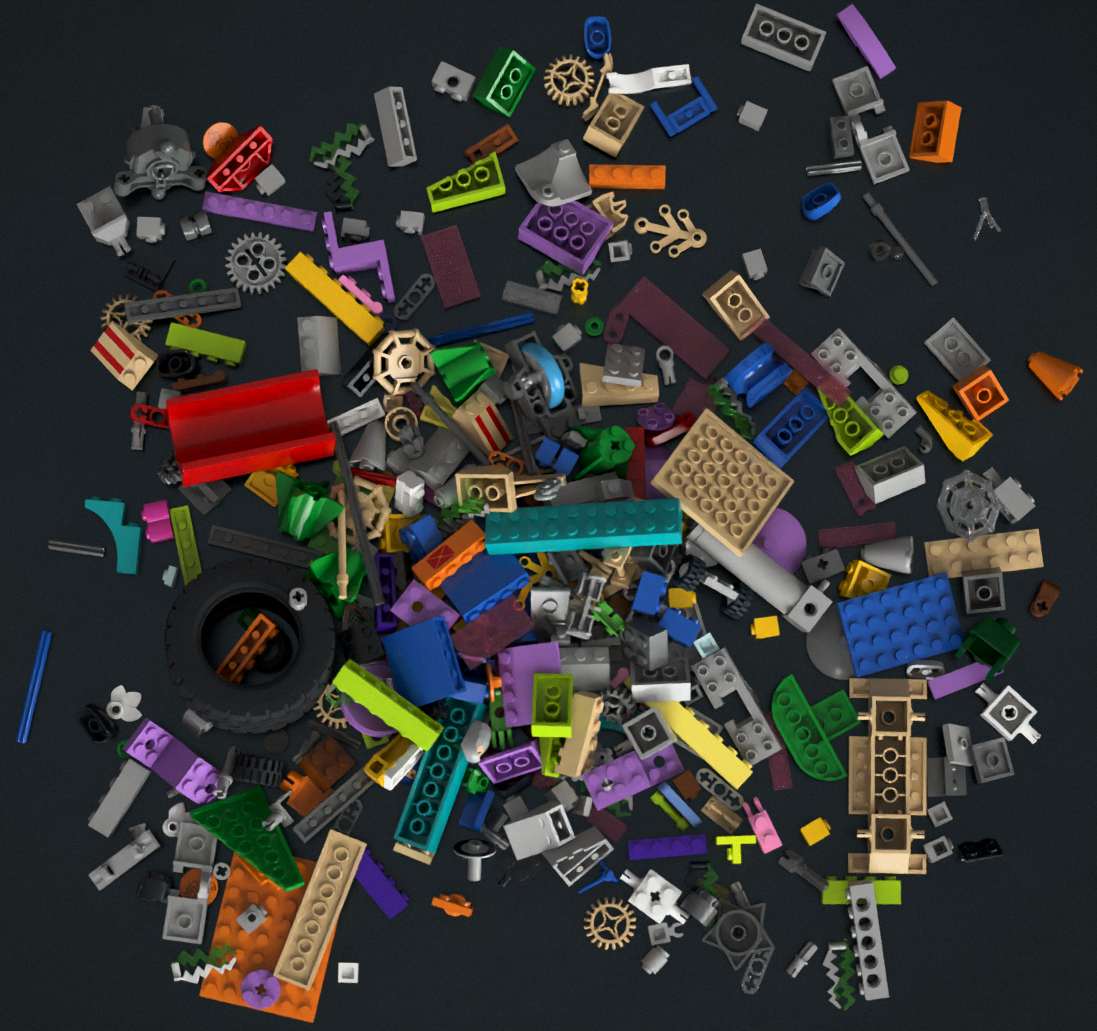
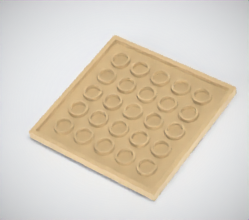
[650,408,794,557]

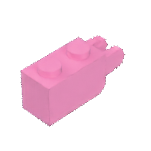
[742,797,782,854]

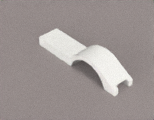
[606,64,692,94]

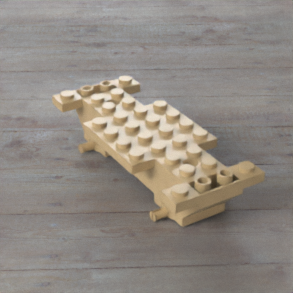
[848,678,927,874]

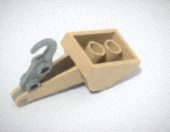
[455,466,567,512]

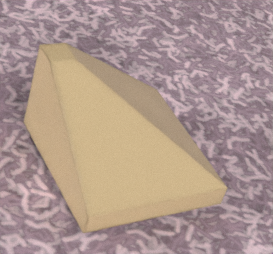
[383,390,403,413]

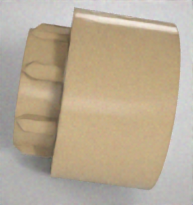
[385,407,418,442]

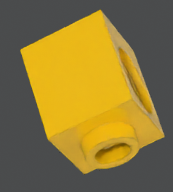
[668,588,696,609]
[750,616,780,639]
[799,817,831,846]

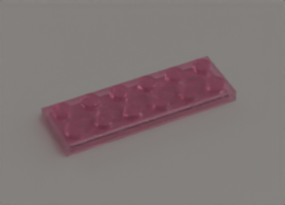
[619,276,730,379]

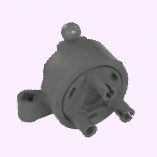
[114,109,208,200]

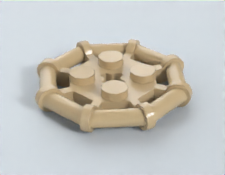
[372,328,436,397]
[327,476,392,547]

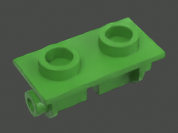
[590,599,626,637]

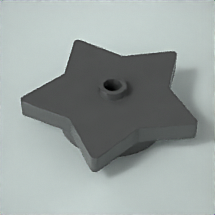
[702,898,776,971]

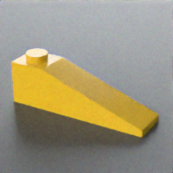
[916,390,993,461]

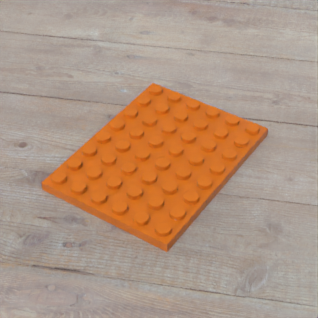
[199,852,339,1023]

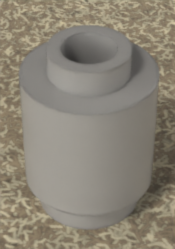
[641,945,670,974]

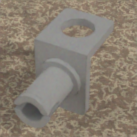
[262,790,294,832]

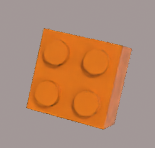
[952,365,1009,422]

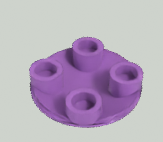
[637,403,675,431]

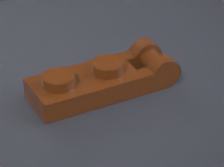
[464,124,518,165]
[172,370,227,392]

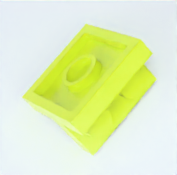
[714,835,756,864]

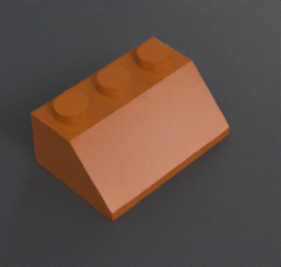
[909,101,961,163]

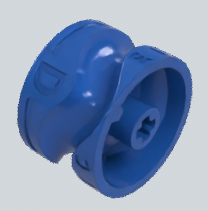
[724,342,793,408]

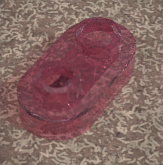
[604,307,629,344]

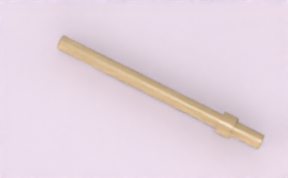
[337,490,348,599]

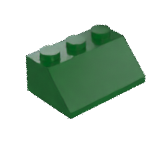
[472,47,536,118]

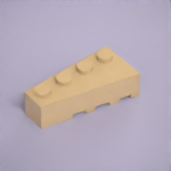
[578,363,659,407]
[554,690,604,778]

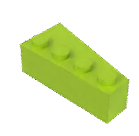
[427,152,506,213]

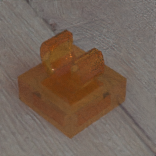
[783,370,809,396]

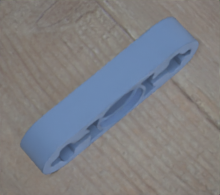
[657,781,702,829]

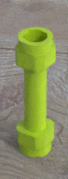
[650,790,690,832]

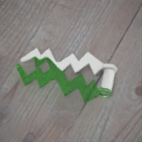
[170,943,238,984]

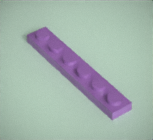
[202,192,318,232]

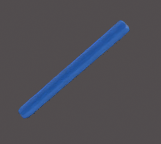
[426,312,535,347]
[16,630,52,743]

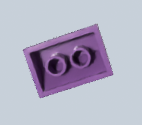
[478,738,541,784]

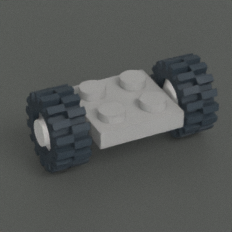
[673,554,754,619]

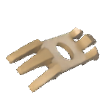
[582,53,613,122]

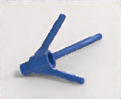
[578,859,621,893]

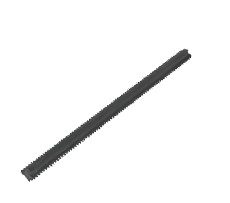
[328,420,386,606]

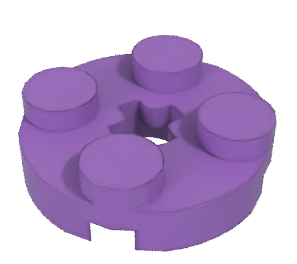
[241,969,281,1009]

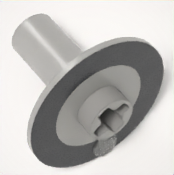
[453,839,496,881]

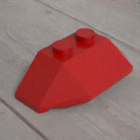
[206,125,273,192]

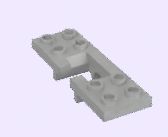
[832,66,910,184]
[811,328,917,438]
[691,647,782,766]
[162,822,218,944]

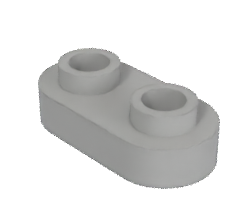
[906,660,945,680]

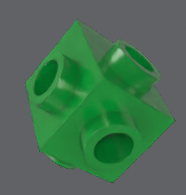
[461,765,490,795]

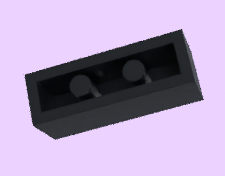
[340,339,390,398]

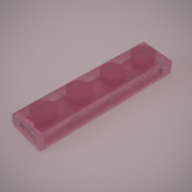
[818,522,896,550]
[764,713,793,791]

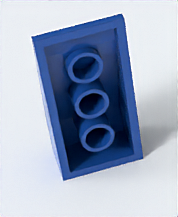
[752,387,829,469]

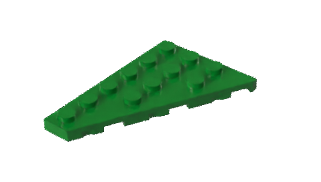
[189,786,305,892]

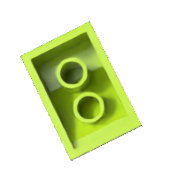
[531,673,573,738]

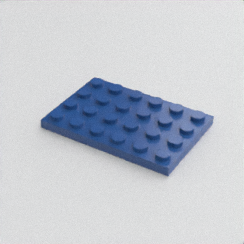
[836,572,964,678]

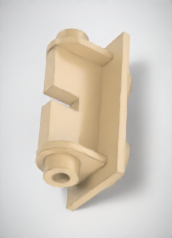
[701,795,743,834]

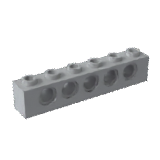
[845,879,889,1001]

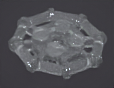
[936,470,1002,542]

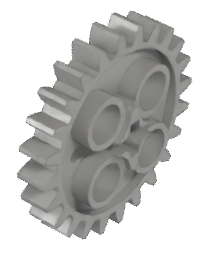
[225,232,287,294]

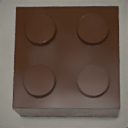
[298,734,356,793]

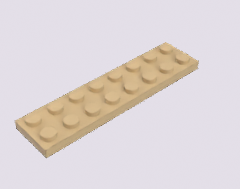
[273,829,367,990]

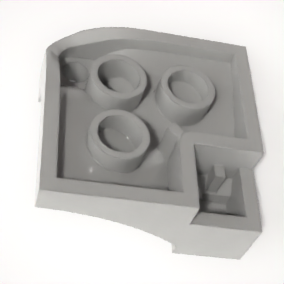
[515,139,592,206]

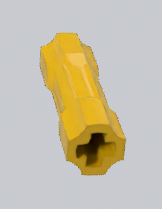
[571,278,588,305]

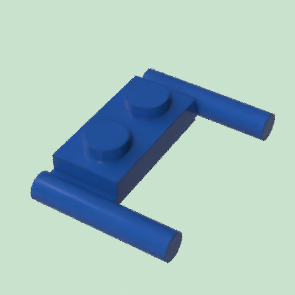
[650,76,718,137]

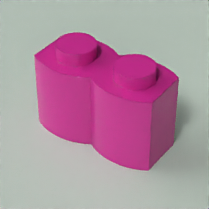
[141,500,175,543]

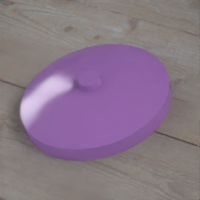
[752,508,807,574]
[340,660,399,737]

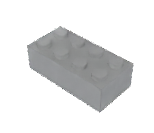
[741,4,826,72]

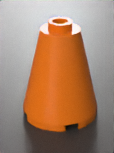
[1028,351,1083,400]

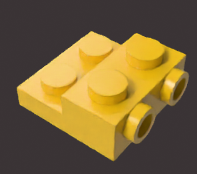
[244,465,299,507]
[377,514,421,554]
[839,560,891,599]

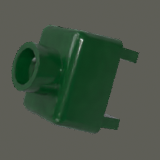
[955,616,1020,681]

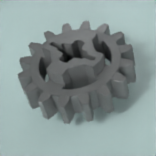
[157,451,181,485]
[598,685,638,725]

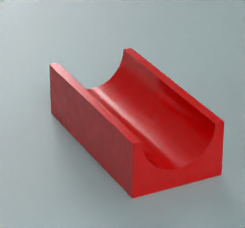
[166,369,336,487]

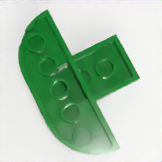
[771,674,862,781]

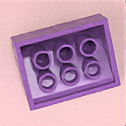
[518,200,614,276]
[497,641,562,727]

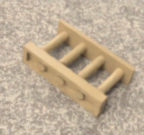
[603,497,642,589]

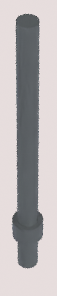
[863,192,938,286]
[412,383,492,466]

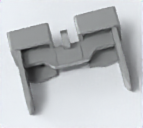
[564,573,607,640]

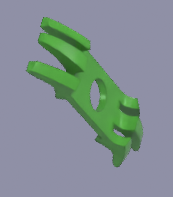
[488,687,514,750]

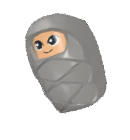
[461,720,492,763]

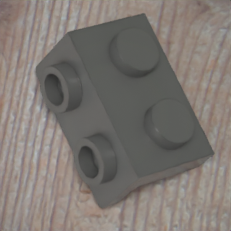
[547,550,589,586]

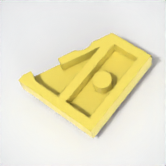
[420,385,457,429]

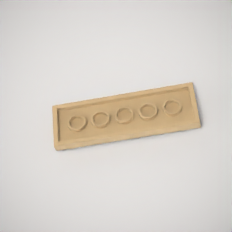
[924,529,1044,579]

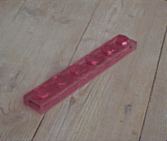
[753,318,852,407]

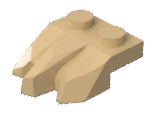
[586,192,629,241]

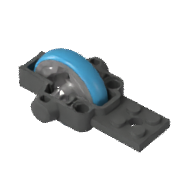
[502,330,581,460]

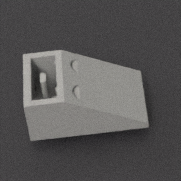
[503,799,575,860]

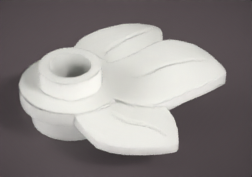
[106,685,142,722]
[162,802,198,838]

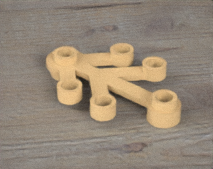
[634,205,707,258]

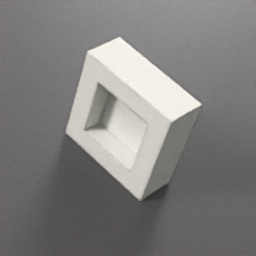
[338,962,359,983]

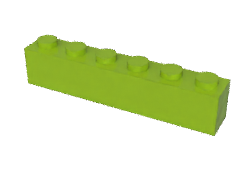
[332,659,445,751]

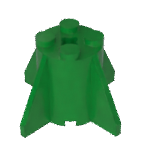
[429,340,497,407]
[569,425,635,482]
[276,471,344,541]
[304,547,367,619]

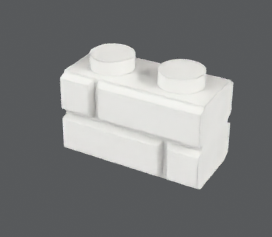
[394,470,425,518]

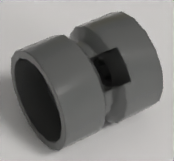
[179,209,212,241]

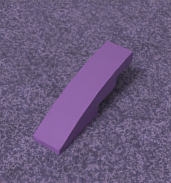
[836,4,896,79]
[927,662,1004,700]

